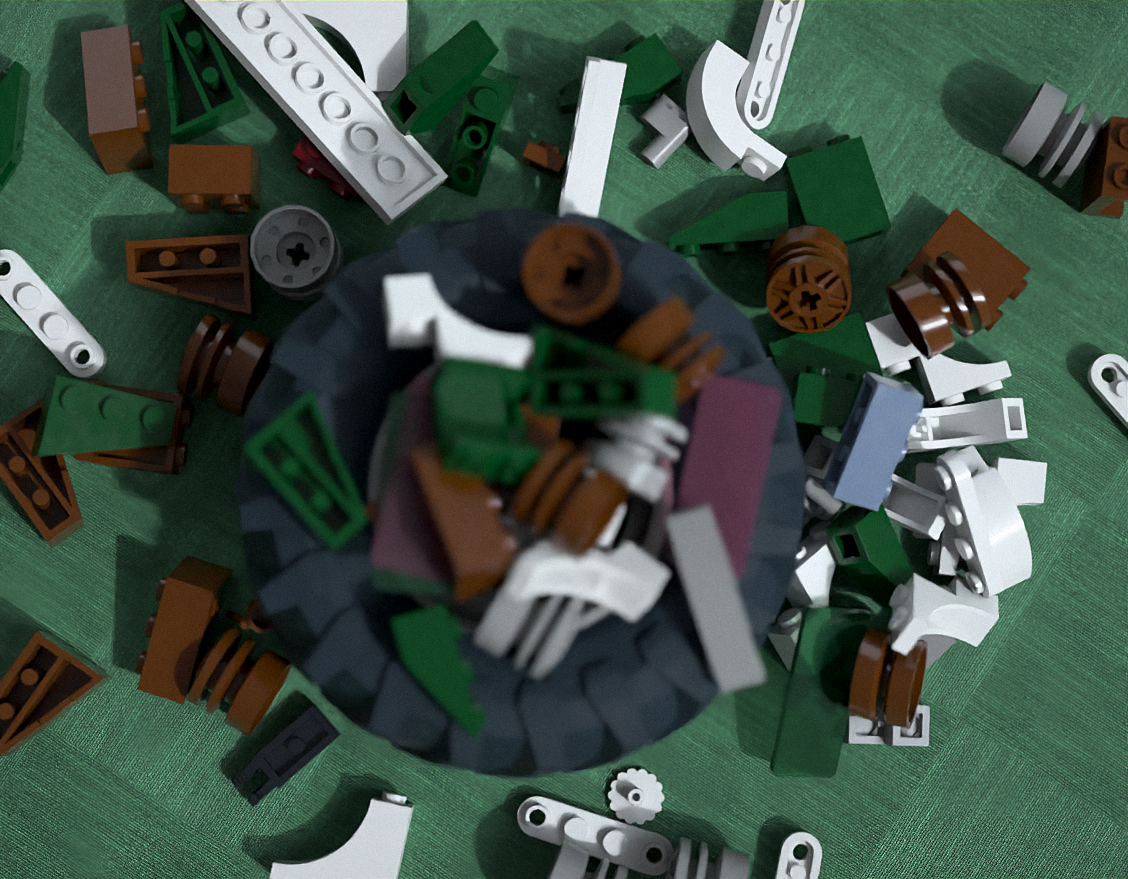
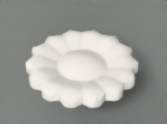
[608,768,664,825]

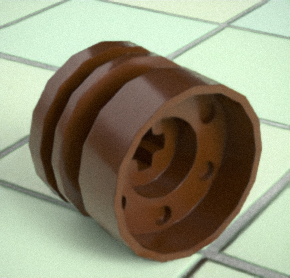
[523,224,621,327]
[765,225,852,334]
[885,250,991,360]
[613,295,728,404]
[176,314,275,418]
[512,440,631,563]
[188,627,292,736]

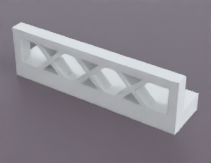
[557,56,627,217]

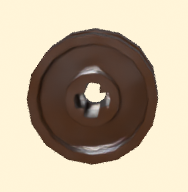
[849,629,928,729]

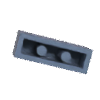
[822,372,924,511]

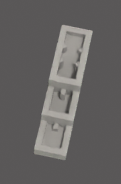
[666,503,765,693]

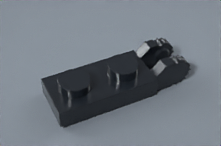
[231,703,342,807]

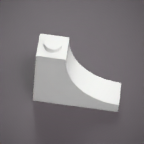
[290,0,409,103]
[269,791,414,879]

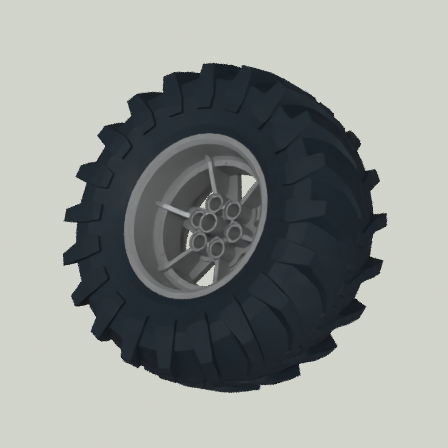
[234,207,807,778]

